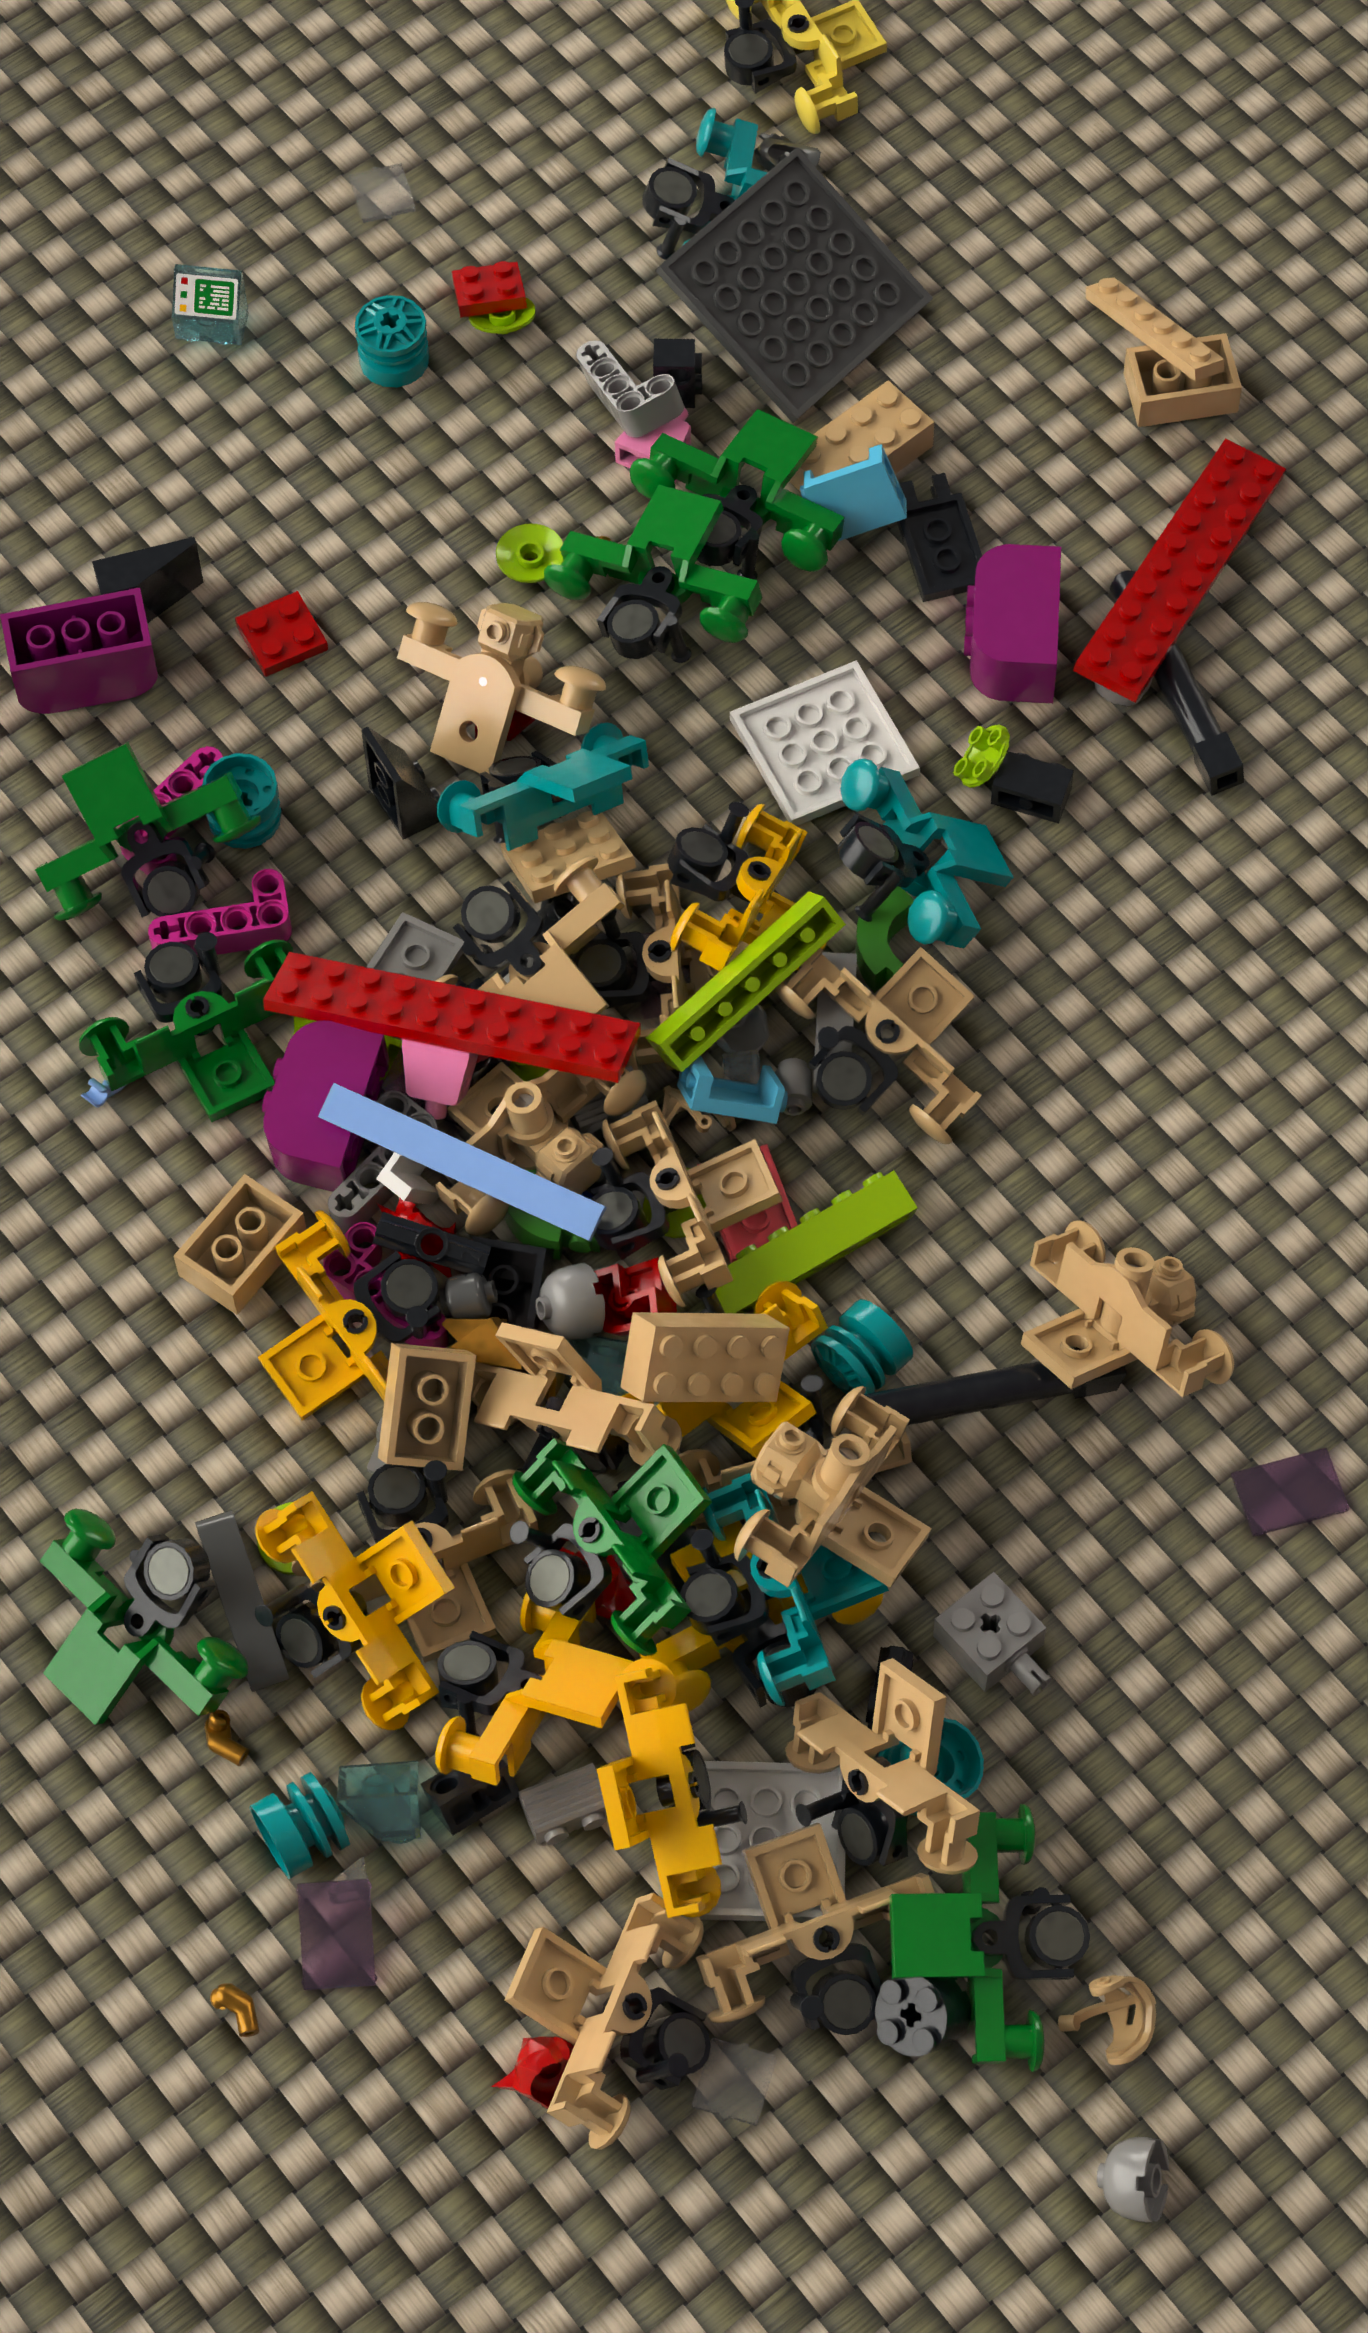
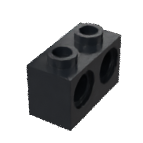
[653,339,702,408]
[420,1759,519,1836]

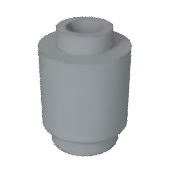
[775,1058,812,1116]

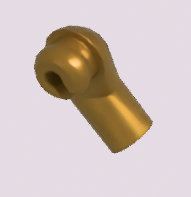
[205,1709,249,1766]
[210,1983,259,2037]

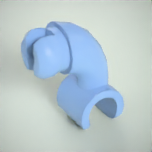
[81,1078,126,1108]

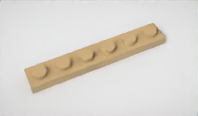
[1086,277,1224,381]

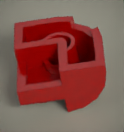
[593,1257,677,1337]

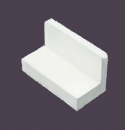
[376,1152,439,1205]

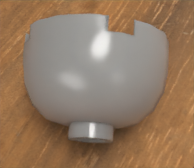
[536,1263,605,1340]
[1097,2137,1169,2223]

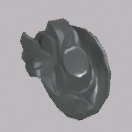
[754,133,821,171]

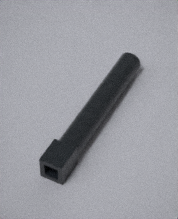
[1110,570,1244,796]
[864,1347,1127,1425]

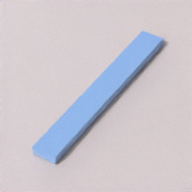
[318,1083,607,1242]

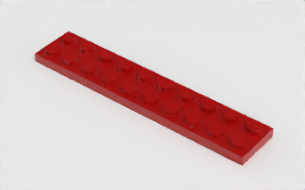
[1073,438,1286,703]
[263,952,641,1083]

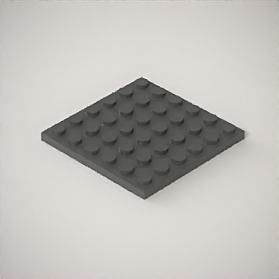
[656,147,933,423]

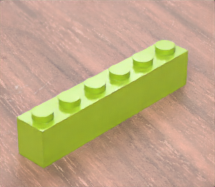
[646,892,846,1072]
[700,1170,918,1314]

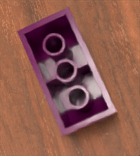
[964,544,1061,704]
[0,588,158,714]
[262,1020,390,1192]

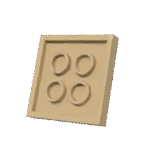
[500,811,636,904]

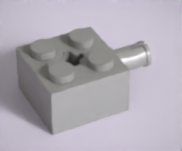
[933,1572,1052,1696]

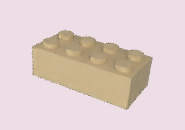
[789,380,934,491]
[620,1312,790,1402]

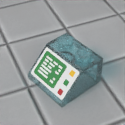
[172,264,249,345]

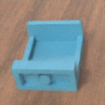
[800,444,907,541]
[677,1056,788,1124]

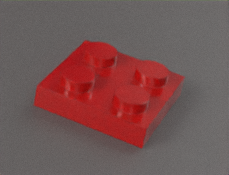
[451,261,527,318]
[235,591,328,677]

